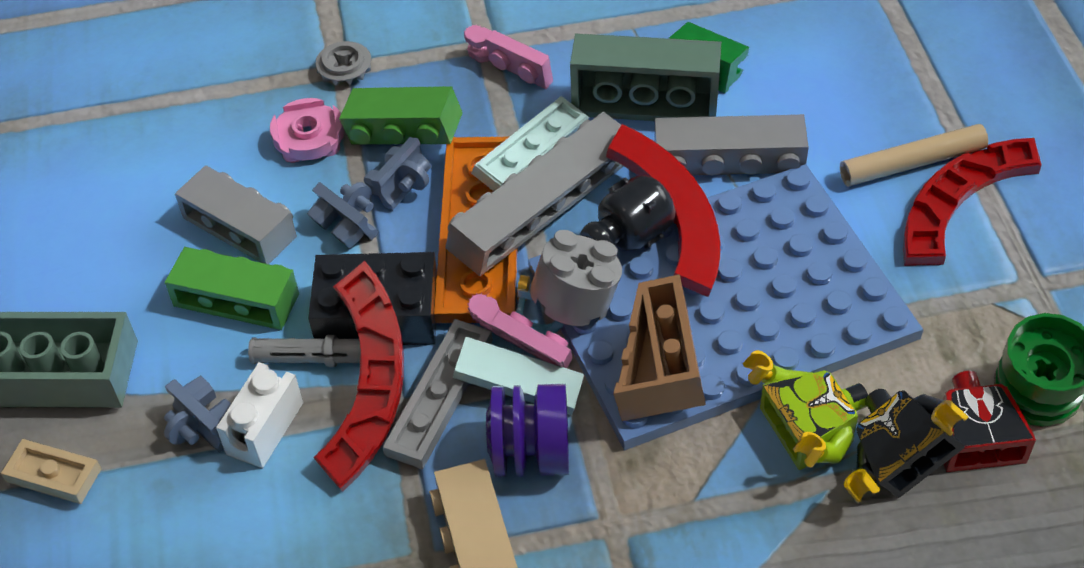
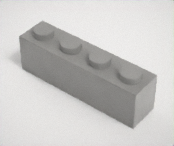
[654,114,809,175]

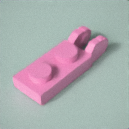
[464,24,553,89]
[467,293,572,368]

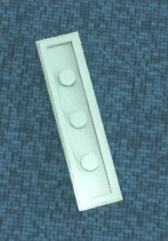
[471,96,589,191]

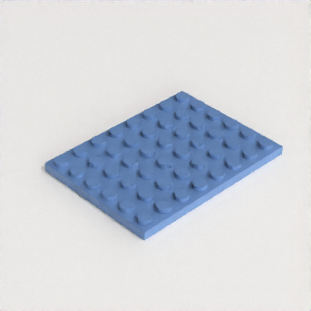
[528,164,923,451]

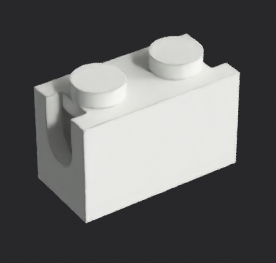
[216,362,303,468]

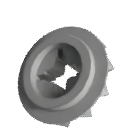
[316,41,372,86]

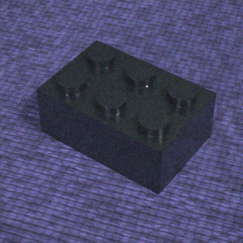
[308,252,437,345]

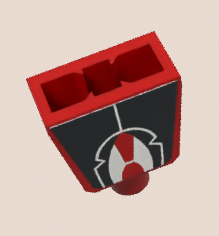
[943,371,1036,472]

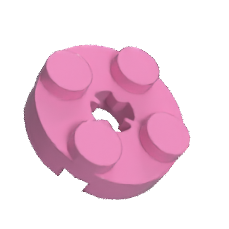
[270,98,344,163]

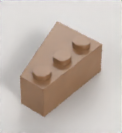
[613,274,706,421]

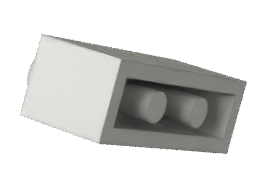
[175,165,297,264]

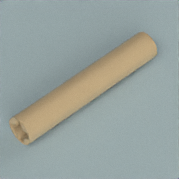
[840,124,988,187]

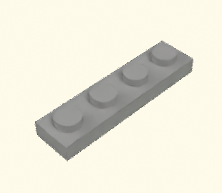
[383,319,493,469]

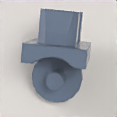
[364,137,432,210]
[307,182,379,249]
[164,375,231,453]

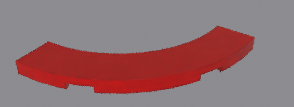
[606,124,721,297]
[903,138,1042,266]
[313,261,404,492]

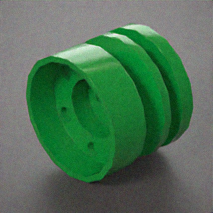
[994,313,1084,427]

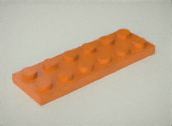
[434,136,518,323]

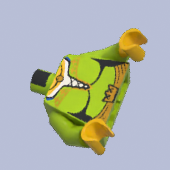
[742,350,868,470]

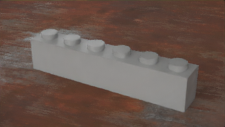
[446,112,623,276]

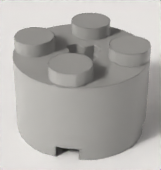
[530,230,622,326]

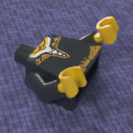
[843,389,968,503]

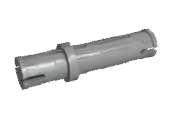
[248,335,361,367]

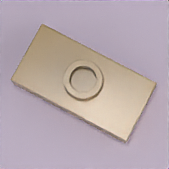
[1,439,101,504]

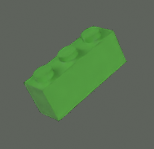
[339,86,463,145]
[165,247,299,330]

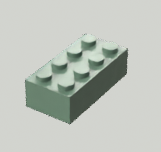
[570,33,722,121]
[0,312,138,408]

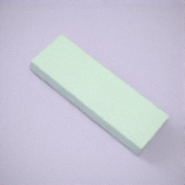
[452,337,584,415]

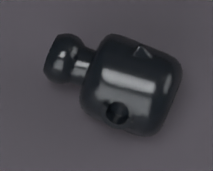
[580,175,675,250]

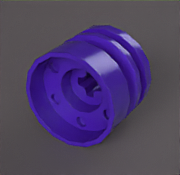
[486,384,569,477]

